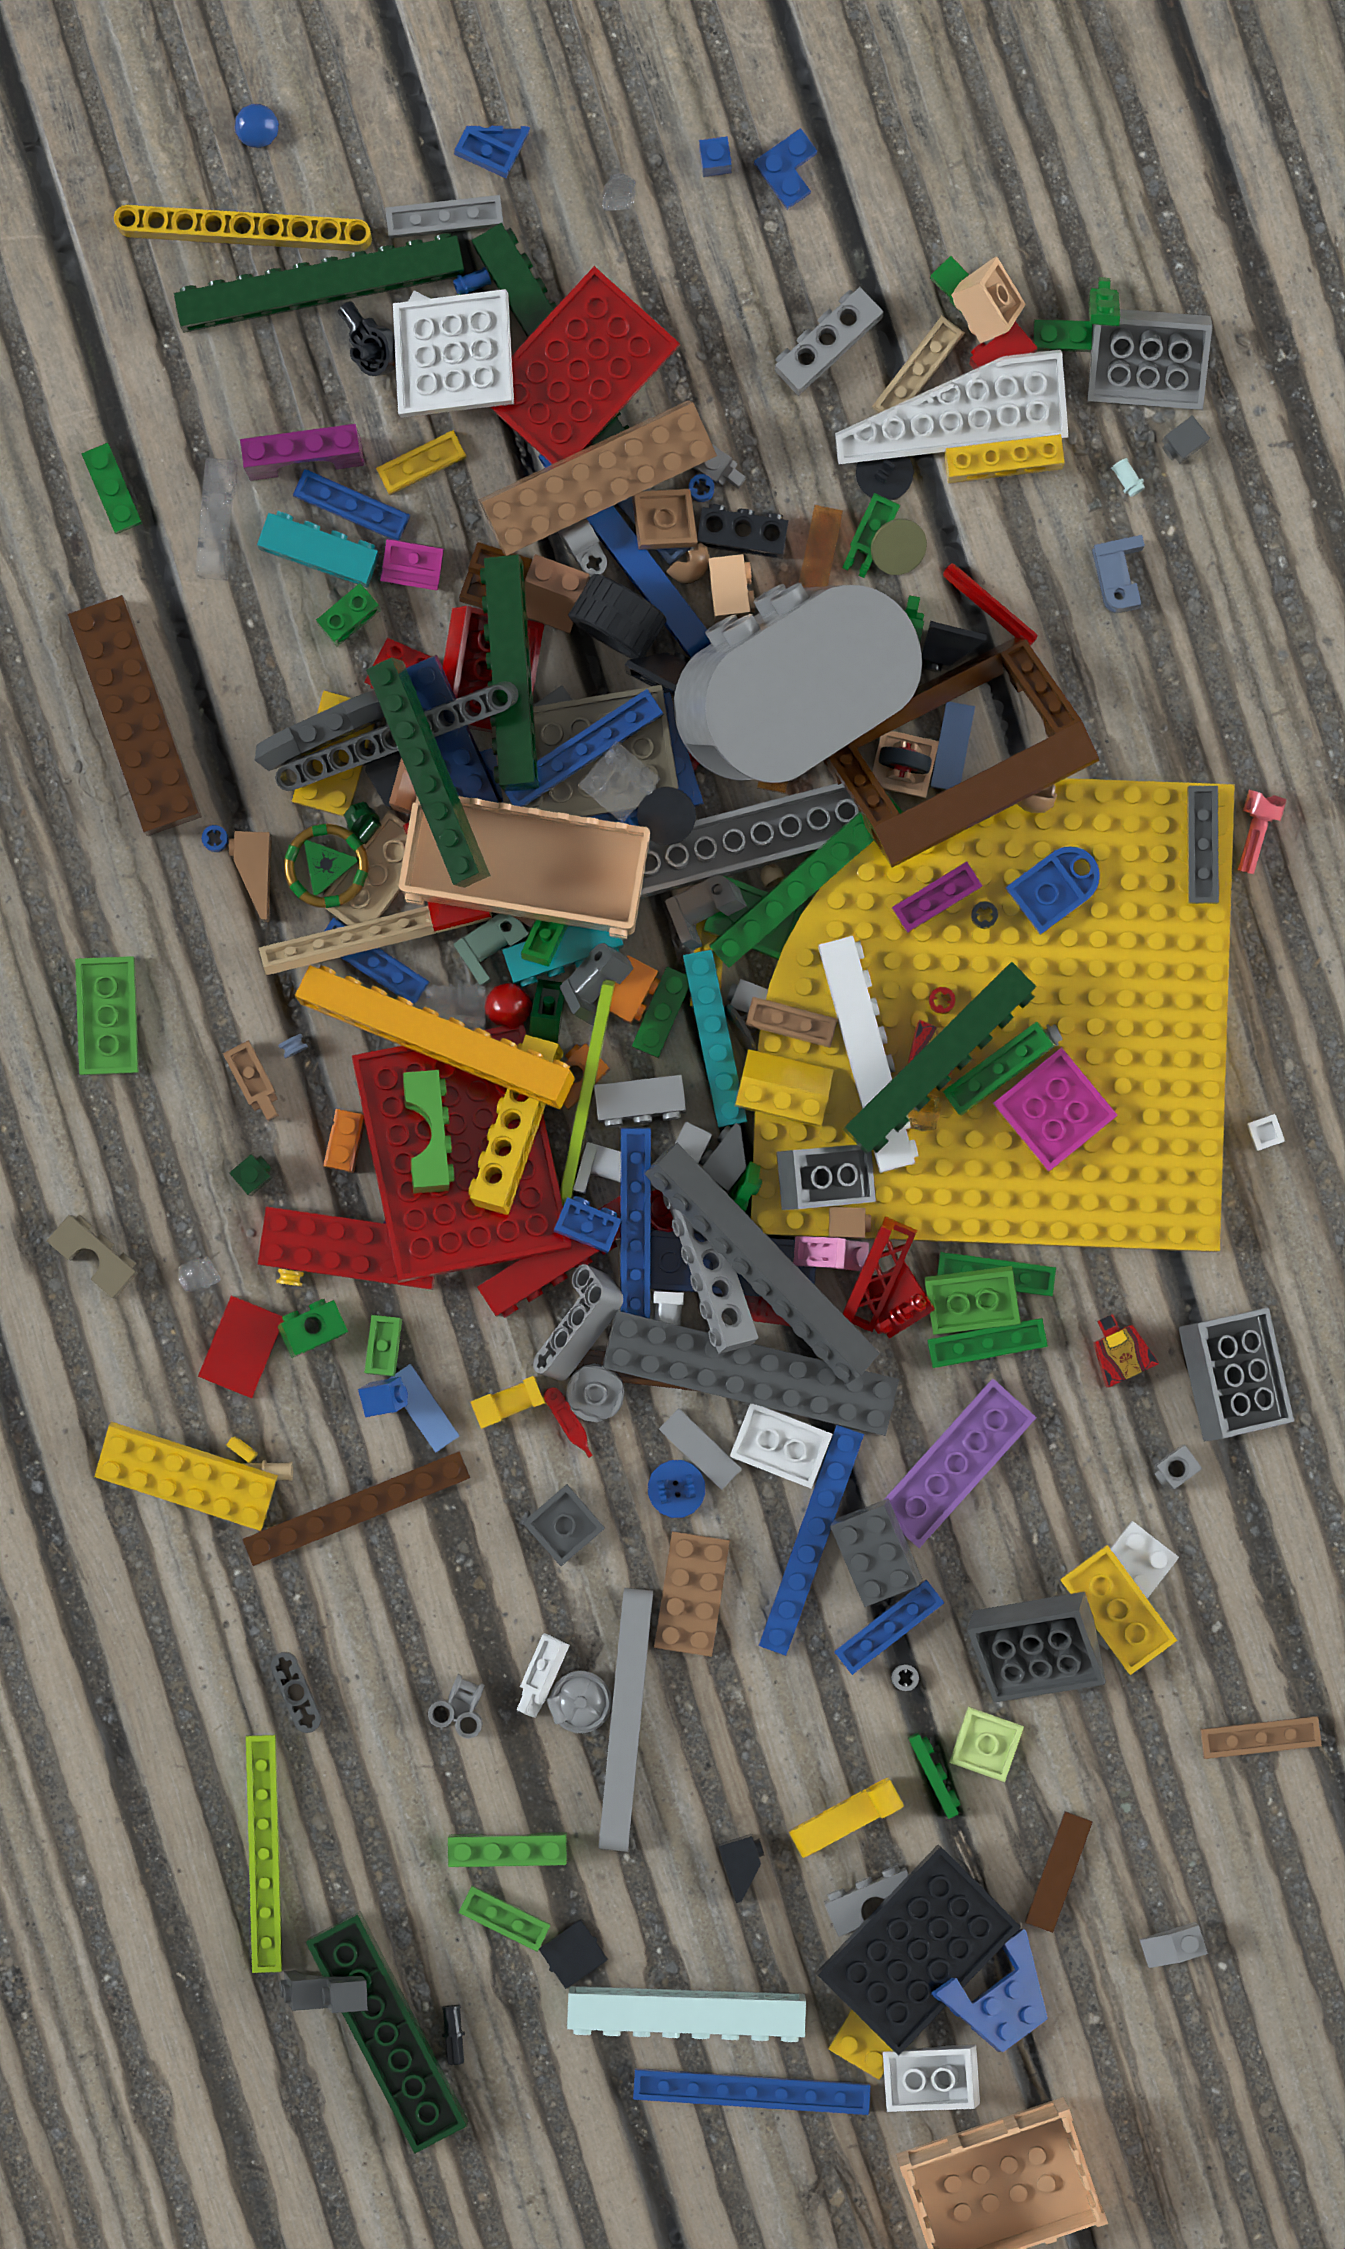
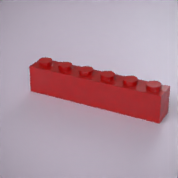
[477,1196,620,1318]

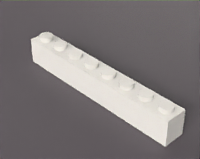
[818,936,919,1173]

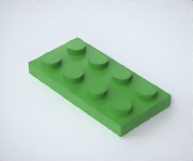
[75,956,139,1075]

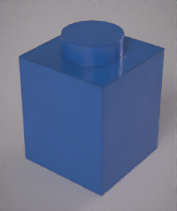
[699,136,732,177]
[358,1377,408,1417]

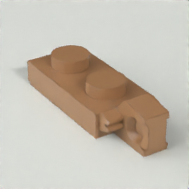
[223,1040,279,1121]

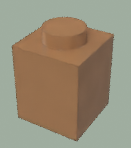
[829,1207,871,1238]

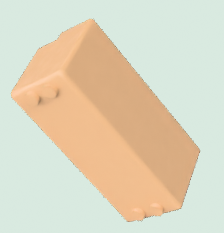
[399,796,650,939]

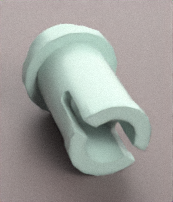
[1111,458,1145,497]

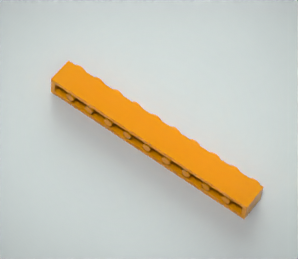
[295,965,575,1109]

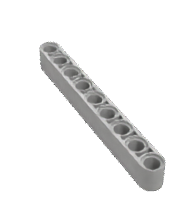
[599,1588,653,1852]

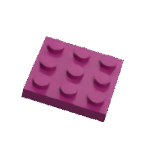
[993,1047,1118,1172]

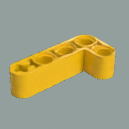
[789,1777,904,1858]

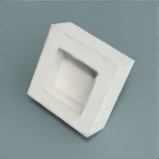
[1247,1114,1285,1151]

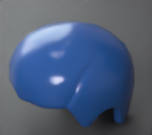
[234,104,279,148]

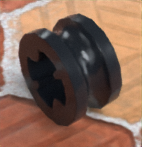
[971,901,998,929]

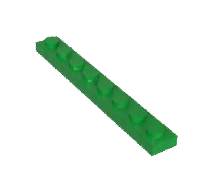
[709,790,903,968]

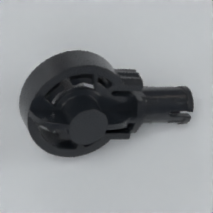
[338,301,396,376]

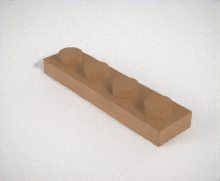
[1200,1716,1322,1759]

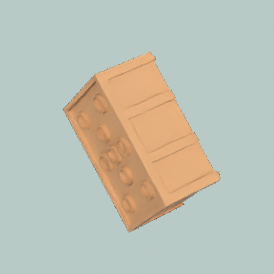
[896,2097,1108,2249]

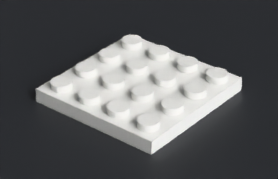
[393,289,514,418]

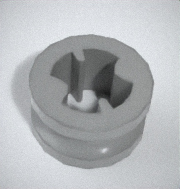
[891,1664,919,1691]

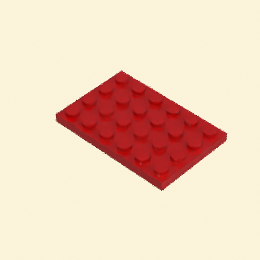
[489,266,680,464]

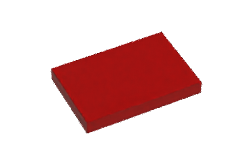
[198,1295,284,1399]

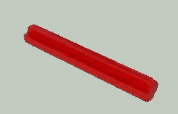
[943,563,1038,646]

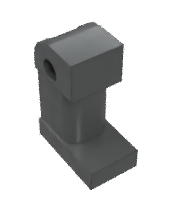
[665,875,746,951]
[560,943,634,1026]

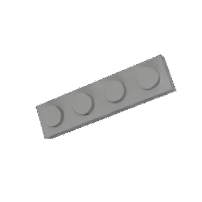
[385,195,504,239]

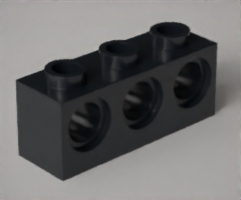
[697,504,788,559]

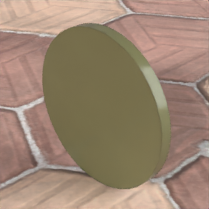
[871,518,927,575]

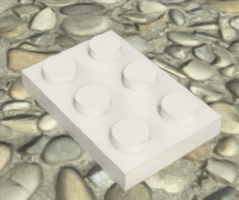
[730,1404,833,1489]

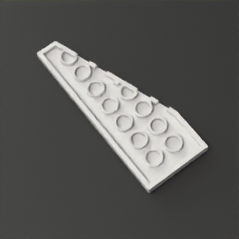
[835,350,1068,464]

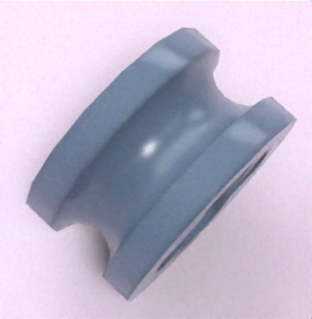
[278,1034,308,1059]

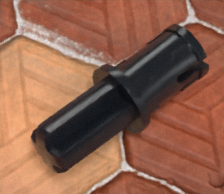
[442,2005,465,2065]

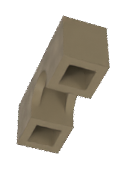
[46,1215,138,1299]

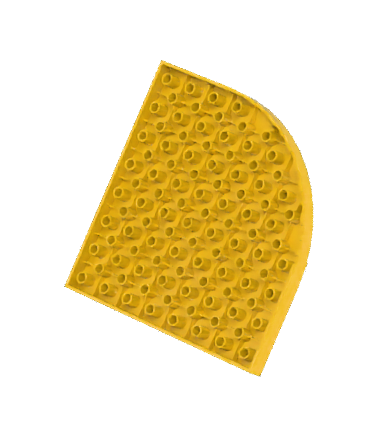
[751,778,1235,1252]

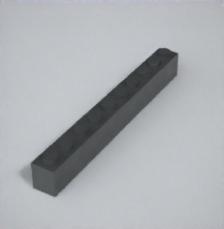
[644,1142,880,1384]

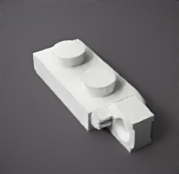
[517,1633,570,1718]

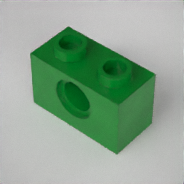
[277,1299,348,1358]

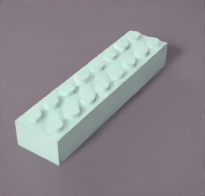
[567,1986,806,2042]

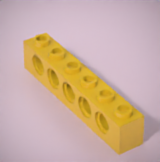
[469,1035,563,1215]

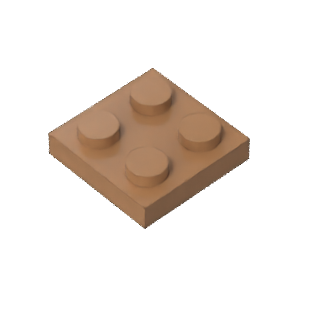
[632,489,698,550]

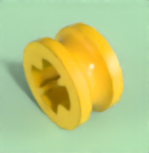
[276,1268,304,1287]

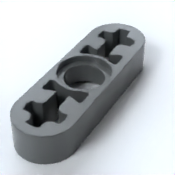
[271,1652,321,1733]

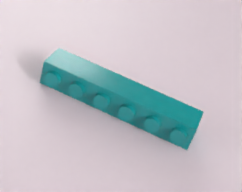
[683,949,747,1127]

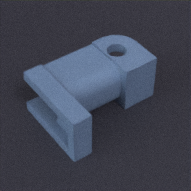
[1092,535,1145,613]

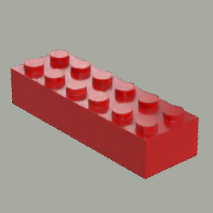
[257,1207,435,1290]

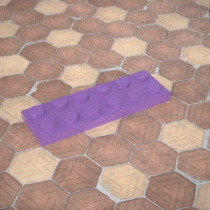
[884,1378,1036,1548]

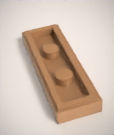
[745,997,838,1048]

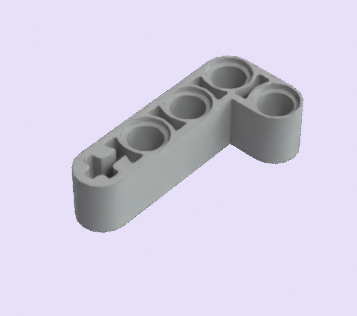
[533,1264,623,1382]

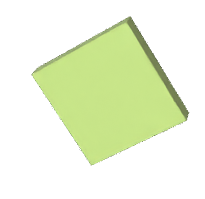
[949,1707,1024,1782]

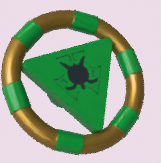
[284,823,369,908]

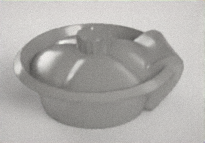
[547,1671,612,1733]

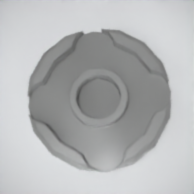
[566,1363,625,1422]

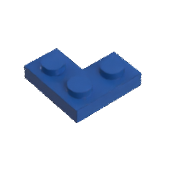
[754,128,817,210]

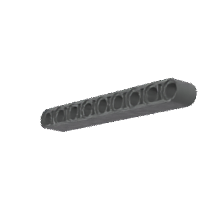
[275,681,518,791]

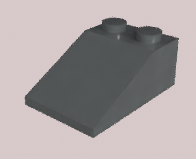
[777,1145,876,1210]

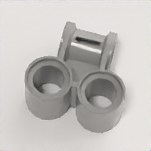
[558,519,607,576]
[428,1674,485,1739]

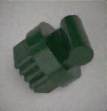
[344,801,381,844]

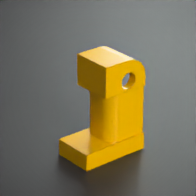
[470,1376,546,1429]

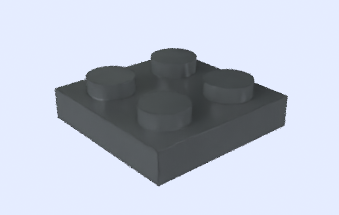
[523,1484,605,1566]

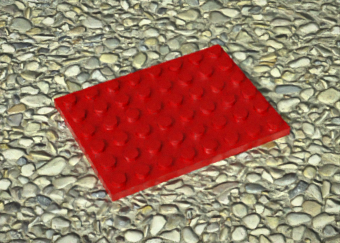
[352,1023,572,1283]

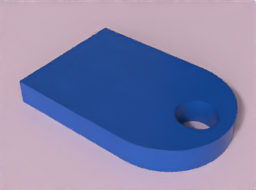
[1005,846,1100,935]

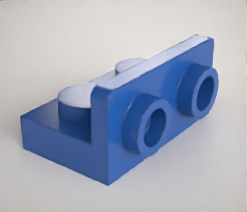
[554,1196,622,1253]

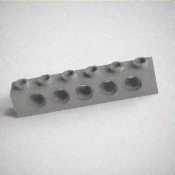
[663,1194,758,1354]

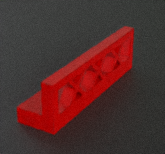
[842,1216,917,1332]

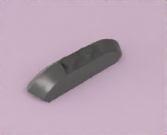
[254,690,385,771]

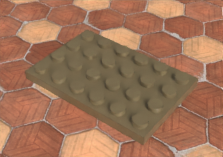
[491,685,679,817]

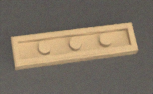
[872,316,965,413]

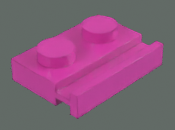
[380,539,445,590]

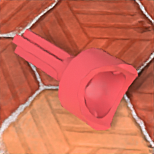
[1238,789,1287,874]

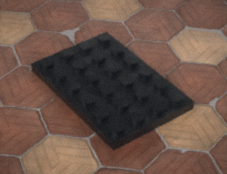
[815,1845,1021,2056]

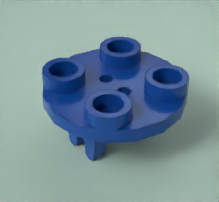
[648,1460,705,1518]

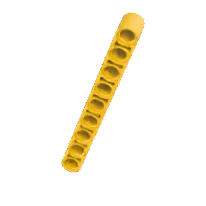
[114,205,372,251]

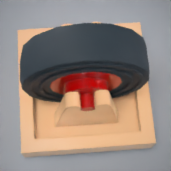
[872,731,939,799]

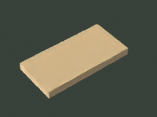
[323,811,407,926]

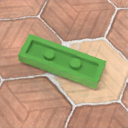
[458,1885,551,1952]

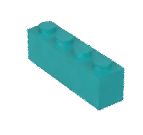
[257,511,379,588]
[502,926,624,988]

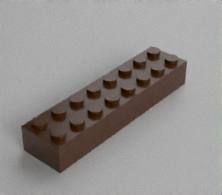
[67,595,202,836]

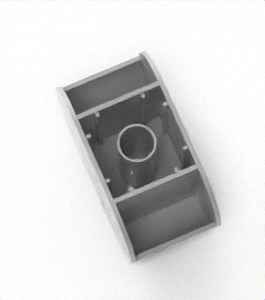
[674,583,922,783]

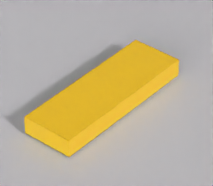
[376,430,467,495]

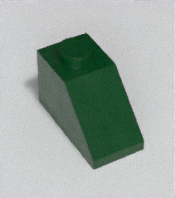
[529,979,565,1043]

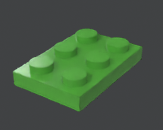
[925,1266,1020,1335]

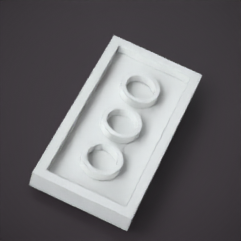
[1096,1521,1179,1650]

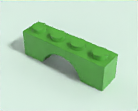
[403,1070,454,1194]
[448,1832,567,1867]

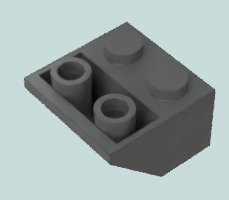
[699,1123,746,1193]

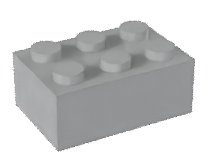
[594,1075,686,1128]

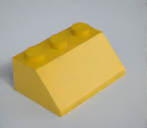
[735,1049,834,1127]

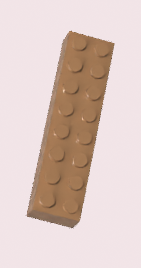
[478,400,717,556]

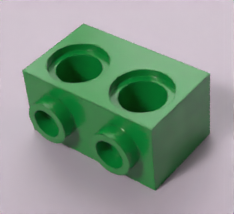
[316,583,381,647]

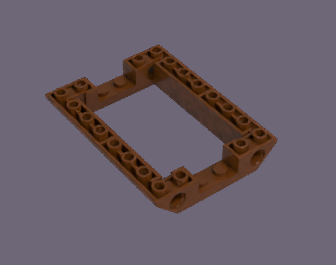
[823,637,1099,868]

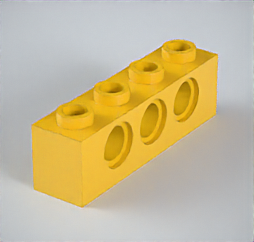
[944,434,1065,483]

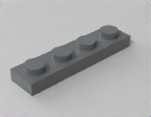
[1187,786,1219,904]

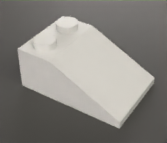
[883,2045,980,2112]

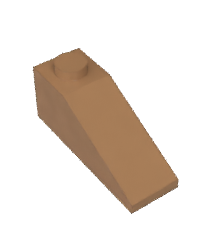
[229,831,272,922]

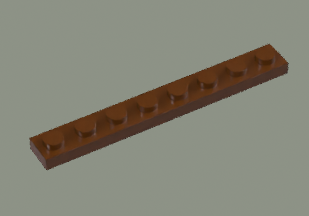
[242,1451,471,1566]

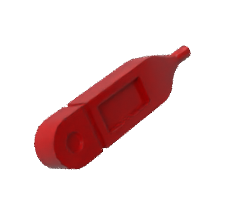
[544,1387,593,1458]

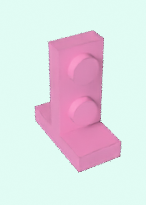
[793,1236,869,1271]

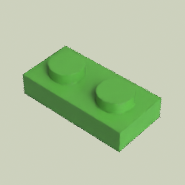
[364,1315,402,1377]

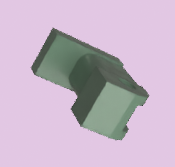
[453,914,529,988]

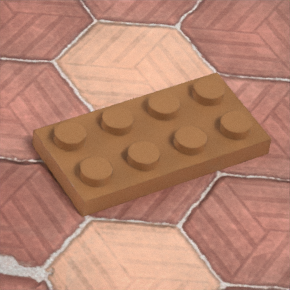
[654,1531,730,1657]

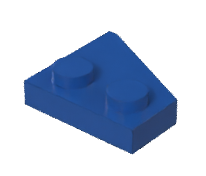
[454,126,530,178]

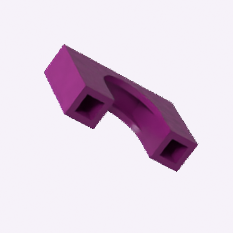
[240,424,364,481]

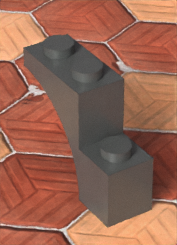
[279,1970,367,2013]

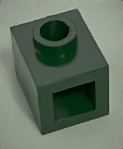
[229,1154,273,1196]

